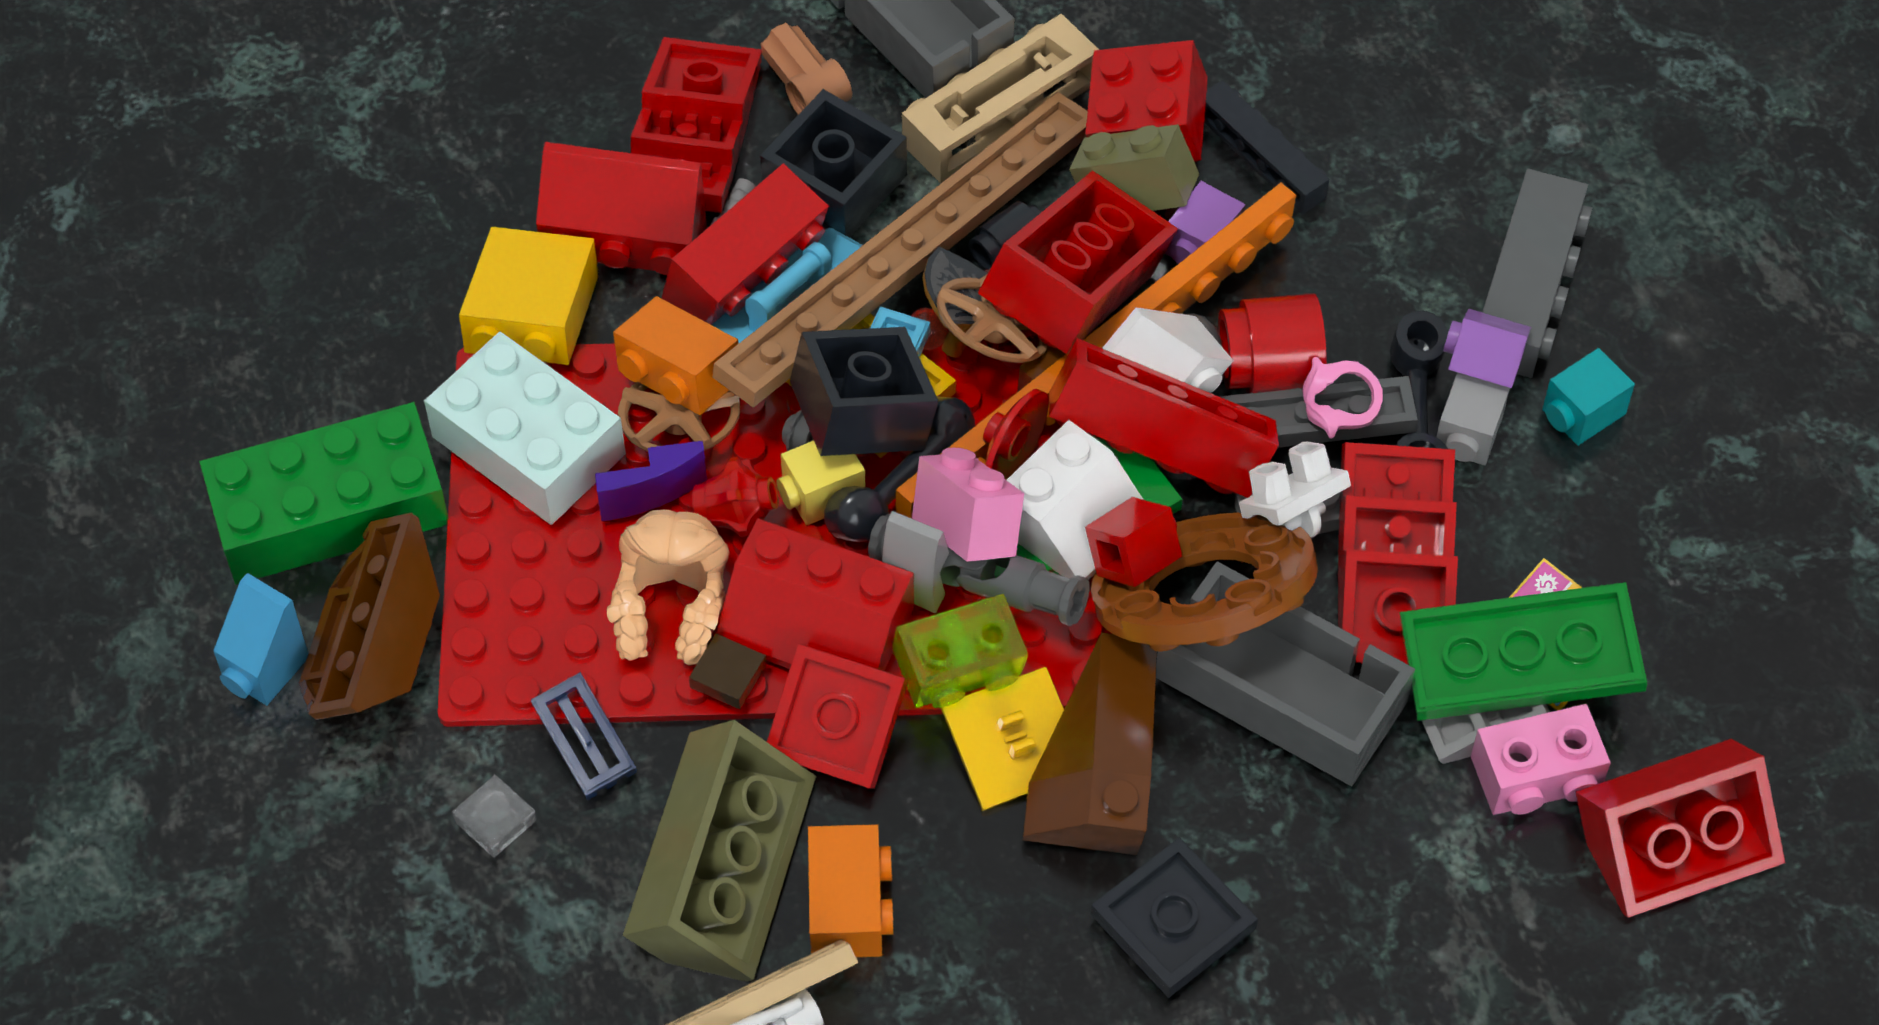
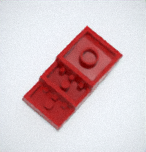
[631,37,762,213]
[1338,442,1458,664]

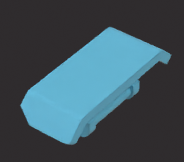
[712,228,863,343]

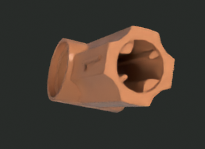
[761,23,853,115]

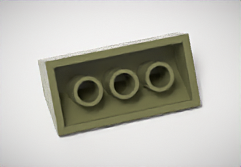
[623,720,816,982]

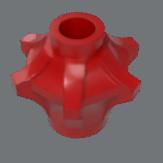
[692,457,779,537]

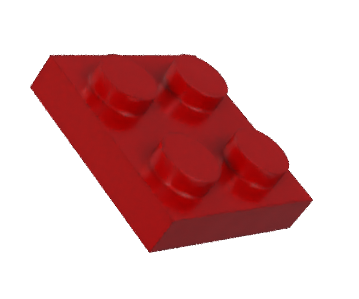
[767,644,909,788]

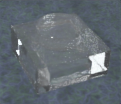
[452,775,536,857]

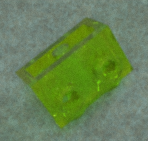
[892,594,1028,708]

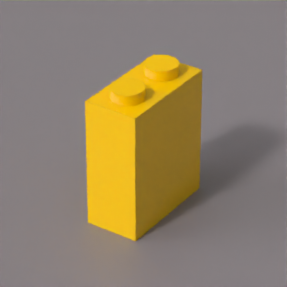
[459,227,598,365]

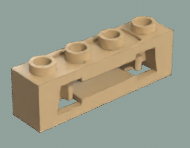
[902,14,1099,183]

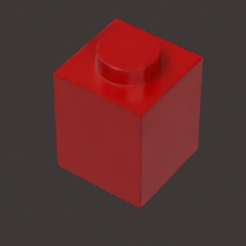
[1085,497,1182,587]

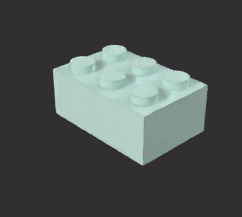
[424,331,626,525]

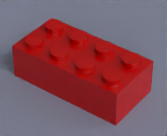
[978,170,1179,354]

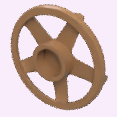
[937,274,1049,363]
[618,382,740,451]

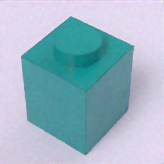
[1542,348,1635,445]

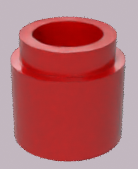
[1218,293,1327,394]

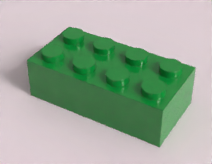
[199,402,449,585]

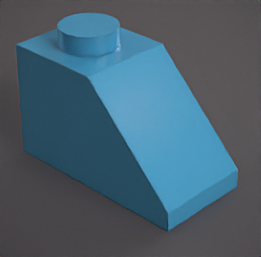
[214,573,308,706]

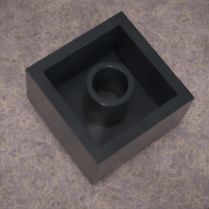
[760,89,907,238]
[790,327,938,456]

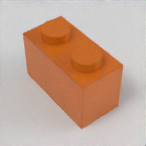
[613,296,739,415]
[808,825,893,957]

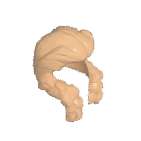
[607,510,730,665]

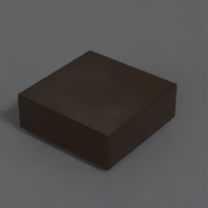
[689,634,767,709]

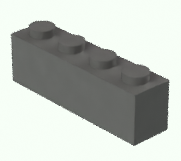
[1482,168,1593,378]

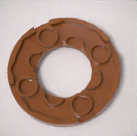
[1091,513,1318,651]

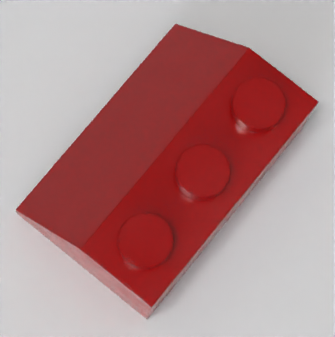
[536,142,707,275]
[661,163,829,325]
[716,519,914,671]
[1576,738,1785,918]

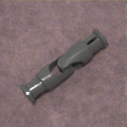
[868,514,1090,626]

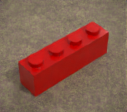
[1049,338,1279,498]

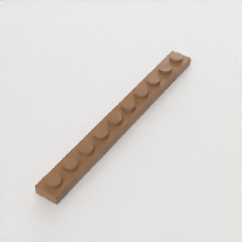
[713,91,1088,408]

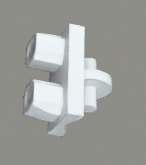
[1239,441,1351,538]

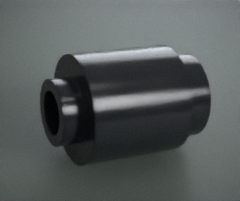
[969,201,1041,273]

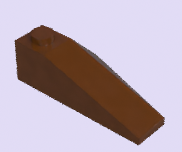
[1022,632,1157,855]

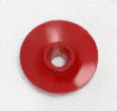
[983,389,1049,480]

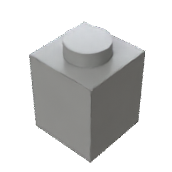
[1437,372,1510,466]

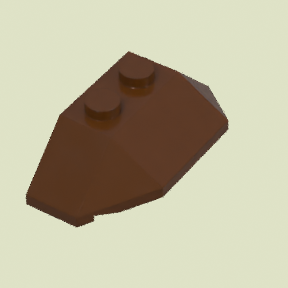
[299,513,440,720]

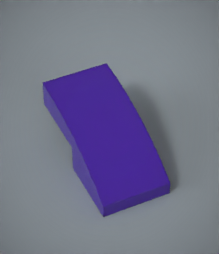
[595,441,707,521]

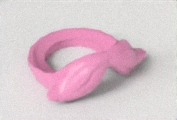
[1302,357,1383,439]

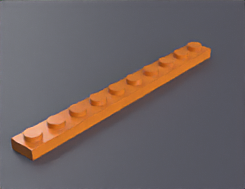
[896,183,1296,519]

